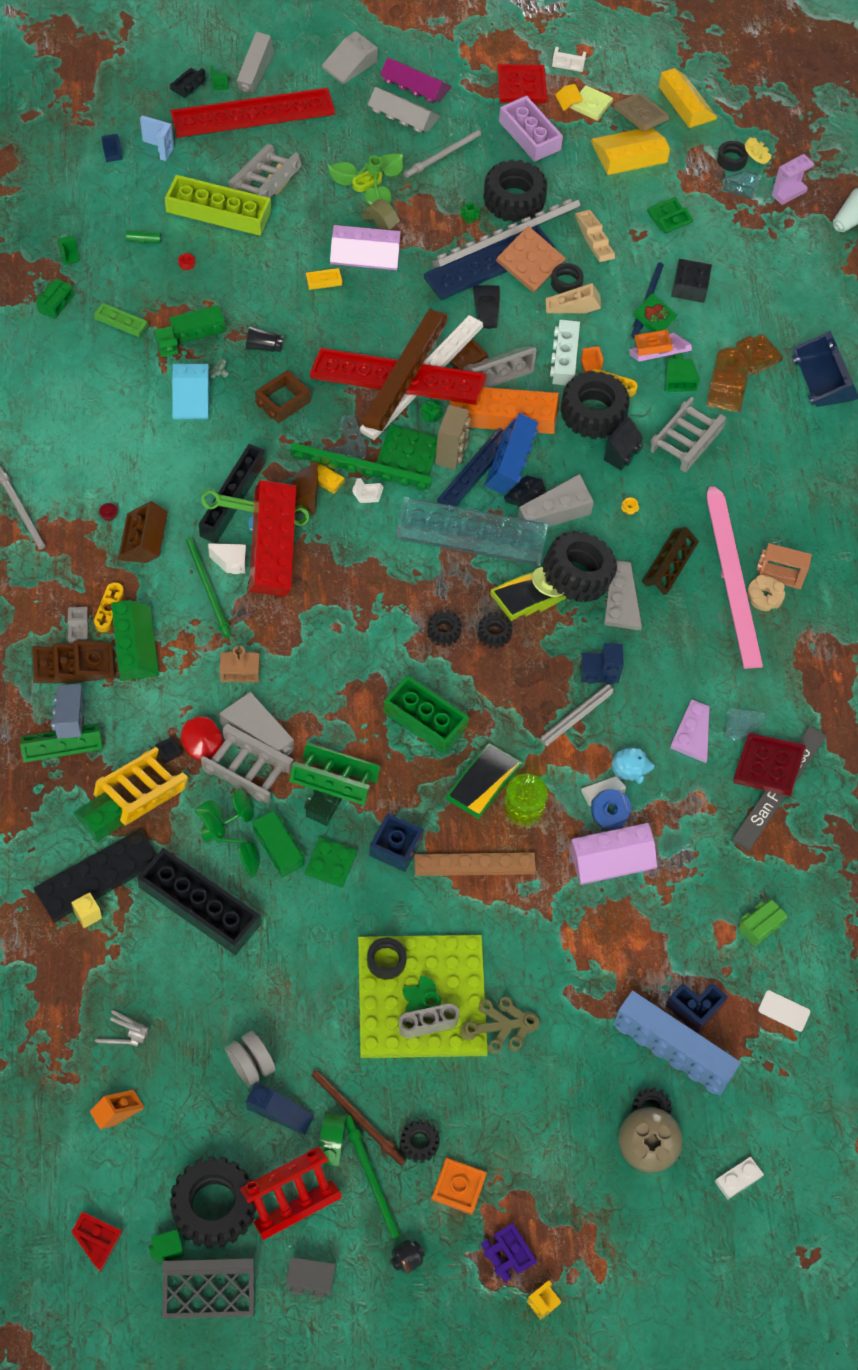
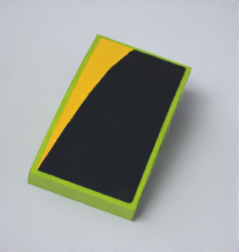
[490,572,566,621]

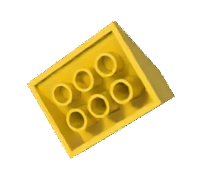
[591,128,670,175]

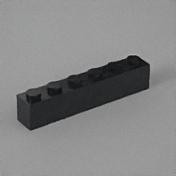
[199,444,265,543]

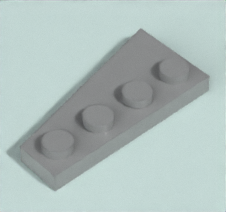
[604,560,642,631]

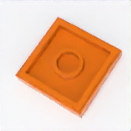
[634,330,673,356]
[431,1158,487,1215]

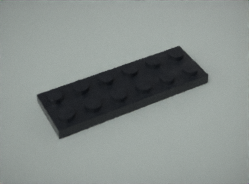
[33,829,157,923]

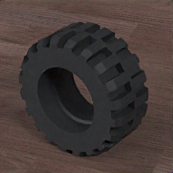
[483,159,547,223]
[561,371,630,439]
[543,531,617,602]
[170,1156,256,1249]

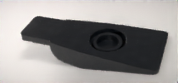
[473,285,500,329]

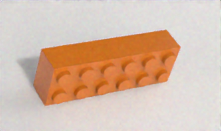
[450,387,559,434]

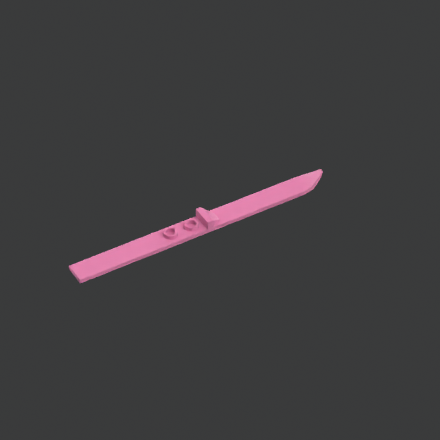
[707,486,763,669]

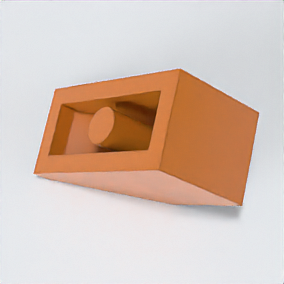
[90,1090,144,1129]

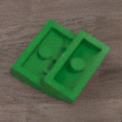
[647,197,694,234]

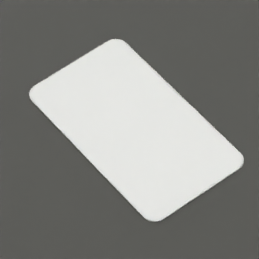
[758,990,810,1032]

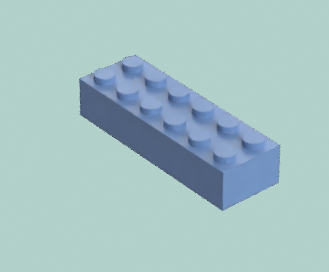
[614,990,741,1096]

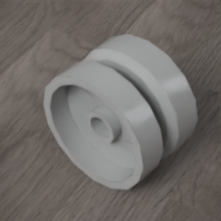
[225,1030,276,1087]

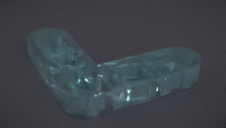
[322,414,366,467]

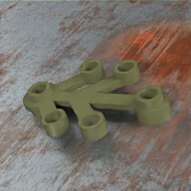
[460,997,539,1054]

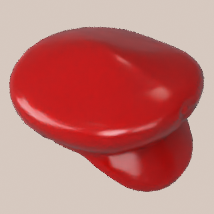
[181,716,223,761]

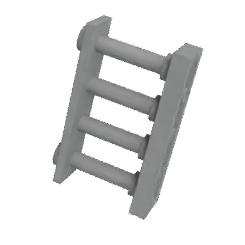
[228,144,302,198]
[650,397,726,473]
[201,724,294,804]

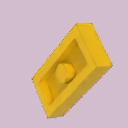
[306,268,342,290]
[318,464,345,494]

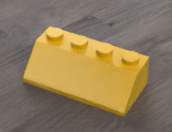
[658,68,717,128]

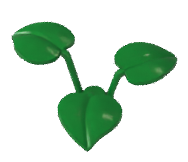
[194,789,260,878]

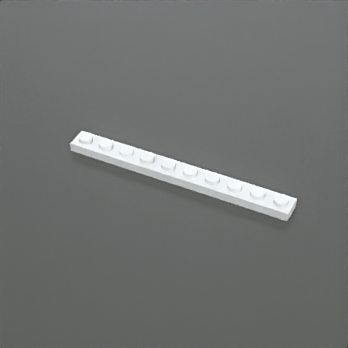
[360,315,483,440]

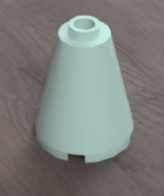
[833,188,858,232]

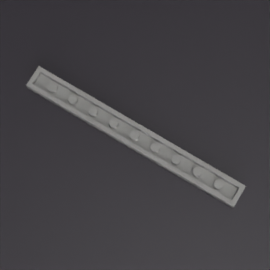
[432,198,581,268]

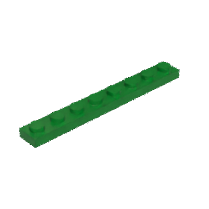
[290,443,432,491]

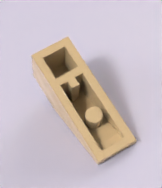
[546,283,601,313]

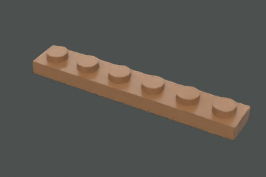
[414,853,536,876]

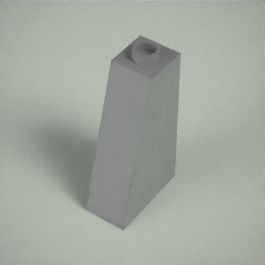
[237,32,275,93]
[219,692,294,756]

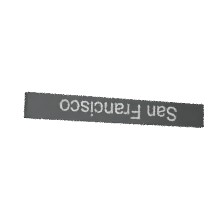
[732,726,827,852]

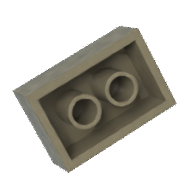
[435,405,471,470]

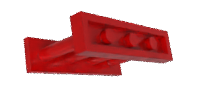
[239,1146,342,1240]

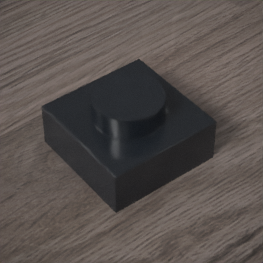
[155,737,182,764]

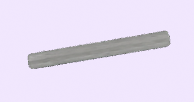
[540,684,614,746]

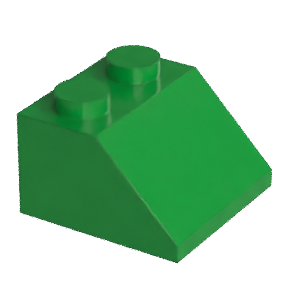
[74,792,124,843]

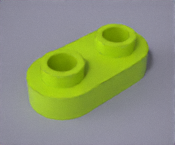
[352,171,382,192]

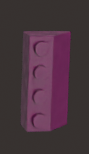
[380,57,452,103]

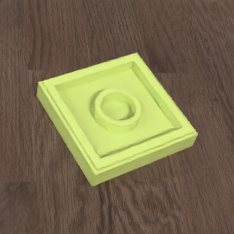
[570,85,613,121]

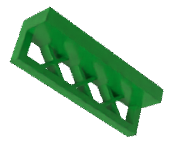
[20,723,102,763]

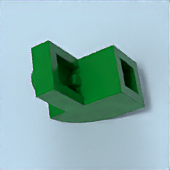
[154,326,178,357]
[319,1113,346,1167]

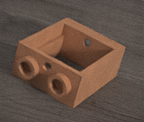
[756,543,812,589]

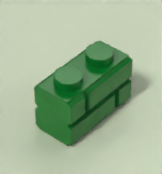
[36,278,74,319]

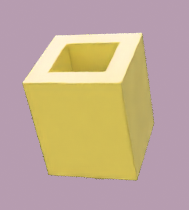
[71,893,102,928]

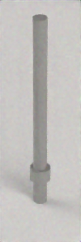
[404,130,481,178]
[0,466,45,550]

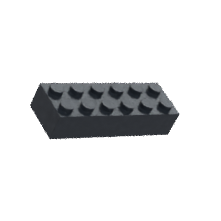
[137,848,261,956]

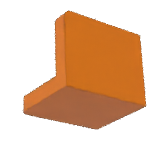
[580,346,603,374]

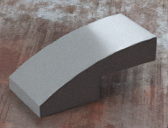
[68,607,88,644]

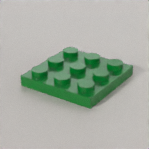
[376,425,438,476]

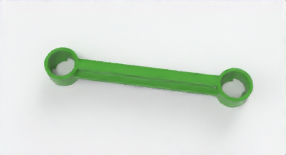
[200,488,309,526]

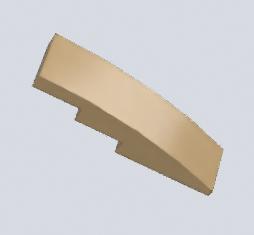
[575,210,615,262]

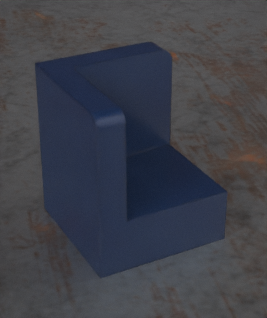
[101,134,122,162]

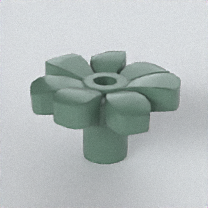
[210,359,229,379]

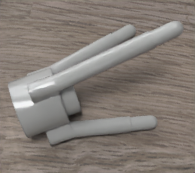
[95,1010,149,1047]

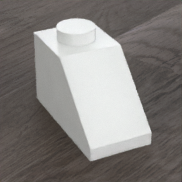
[208,544,246,574]

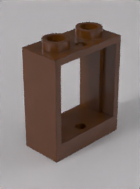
[255,370,311,424]

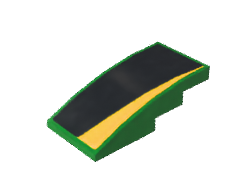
[446,743,522,819]

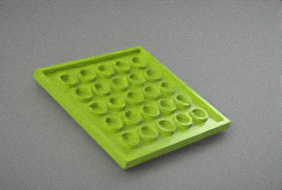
[358,935,488,1058]

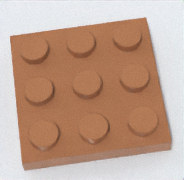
[496,226,566,293]

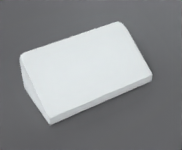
[581,776,626,806]

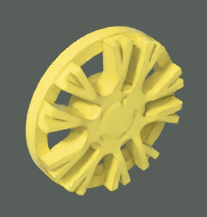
[745,137,771,164]

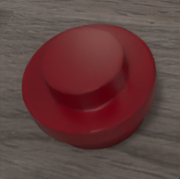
[99,503,118,521]

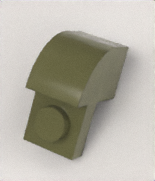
[361,199,400,230]

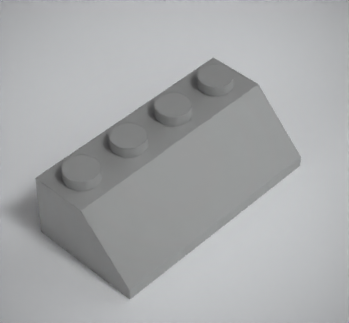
[368,87,441,133]
[463,346,537,388]

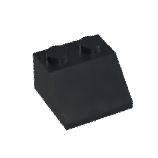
[604,416,643,471]

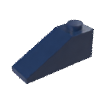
[246,1082,314,1135]

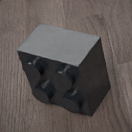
[671,258,712,303]

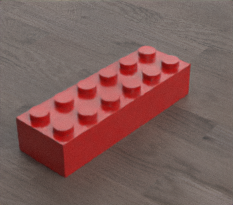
[249,480,296,597]

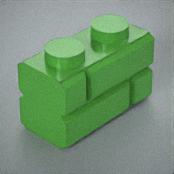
[738,899,787,946]

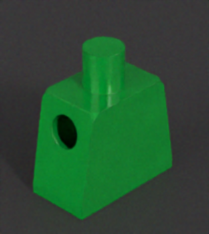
[664,353,700,392]

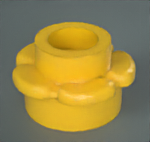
[621,498,639,515]

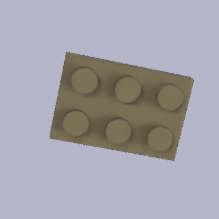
[614,92,669,132]

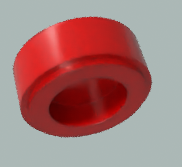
[178,253,195,270]

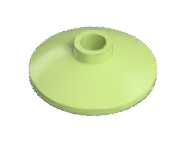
[532,567,565,597]

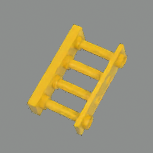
[93,747,188,826]

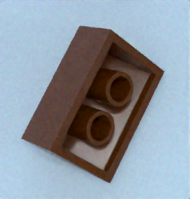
[118,501,168,563]

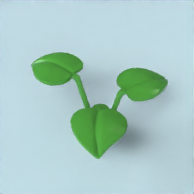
[328,153,403,205]

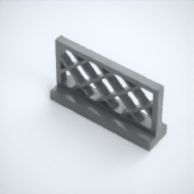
[162,1259,254,1319]

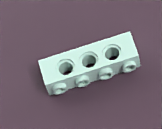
[550,320,580,386]

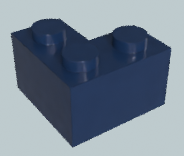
[580,643,624,684]
[666,983,728,1033]

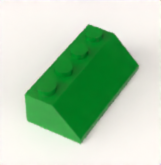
[111,600,159,681]

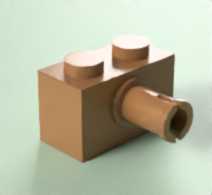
[220,646,260,683]

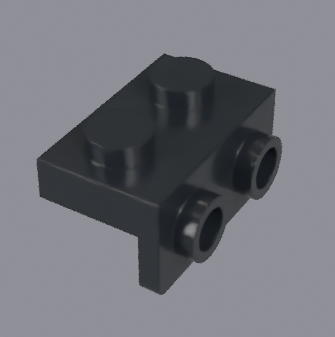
[170,68,206,98]
[504,476,547,507]

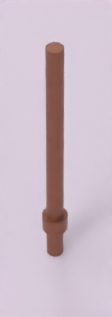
[311,1070,407,1166]

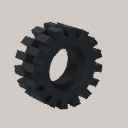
[427,610,462,647]
[478,612,512,649]
[632,1087,672,1115]
[400,1119,440,1163]

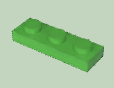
[94,303,148,338]

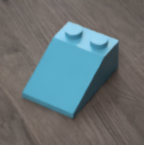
[172,364,209,419]

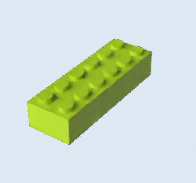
[165,175,271,236]

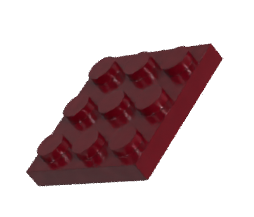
[734,733,806,796]

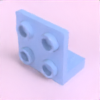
[140,115,174,161]

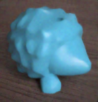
[612,747,655,784]

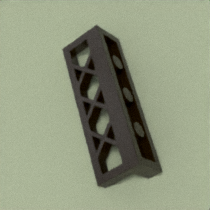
[642,527,699,595]

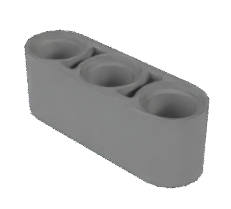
[398,1004,459,1038]

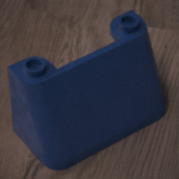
[792,331,858,407]

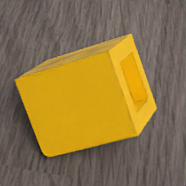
[555,84,583,111]
[527,1280,561,1320]

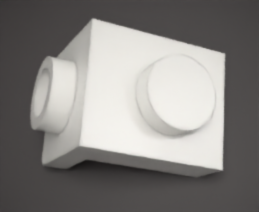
[353,478,384,503]

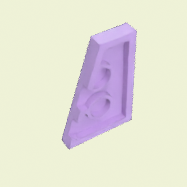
[629,333,692,362]
[670,700,709,763]

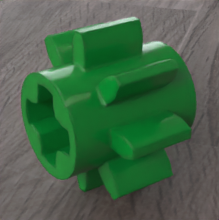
[460,203,480,223]
[421,401,442,423]

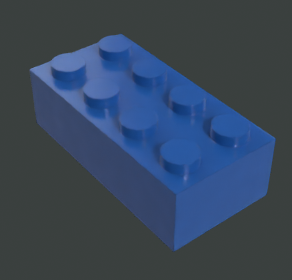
[484,413,538,495]

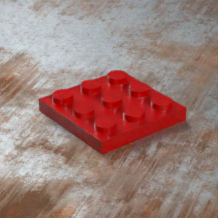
[497,64,547,103]

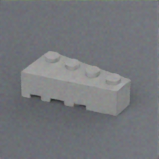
[518,474,594,534]

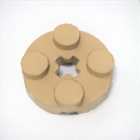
[747,575,785,611]

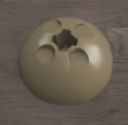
[618,1107,683,1173]

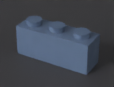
[51,684,84,739]

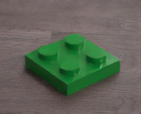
[305,837,357,888]

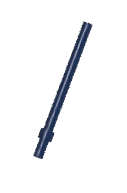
[631,262,664,338]

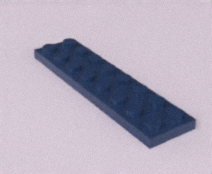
[424,225,555,301]

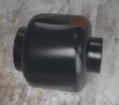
[390,1239,425,1274]

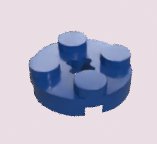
[591,789,631,829]

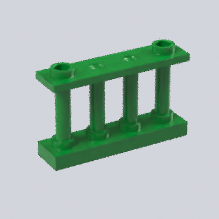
[289,742,381,806]

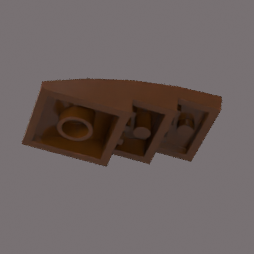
[32,640,114,684]

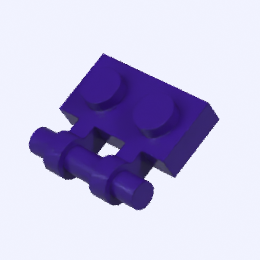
[481,1223,537,1283]

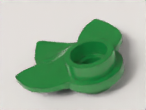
[402,975,441,1012]

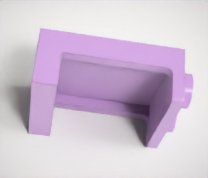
[772,154,814,205]

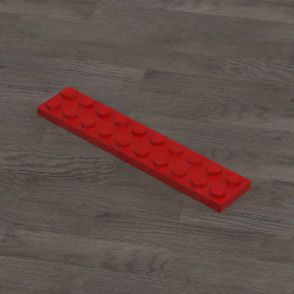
[170,88,335,138]
[309,348,487,405]

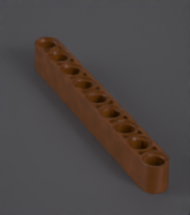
[363,309,448,431]

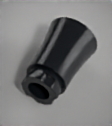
[246,326,283,352]

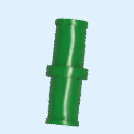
[126,230,160,244]

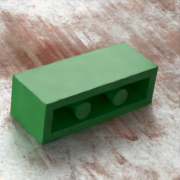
[169,305,226,344]
[252,811,305,877]

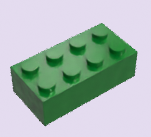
[383,675,469,755]

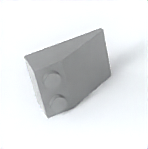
[322,31,378,84]

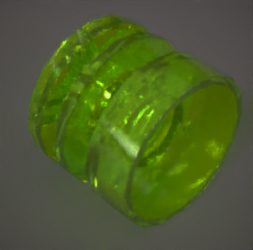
[504,774,548,826]

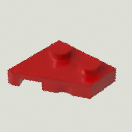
[71,1212,122,1272]

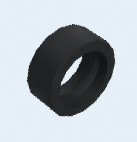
[717,141,749,171]
[551,263,584,294]
[367,937,407,980]

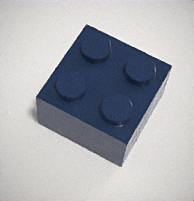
[369,813,424,872]

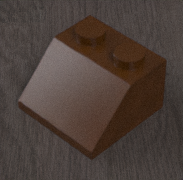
[292,463,318,514]

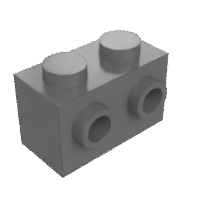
[286,1257,335,1299]

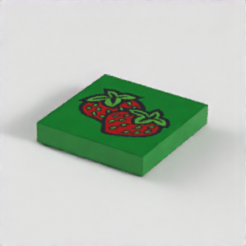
[633,293,677,332]

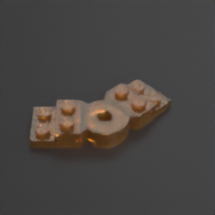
[706,334,783,412]

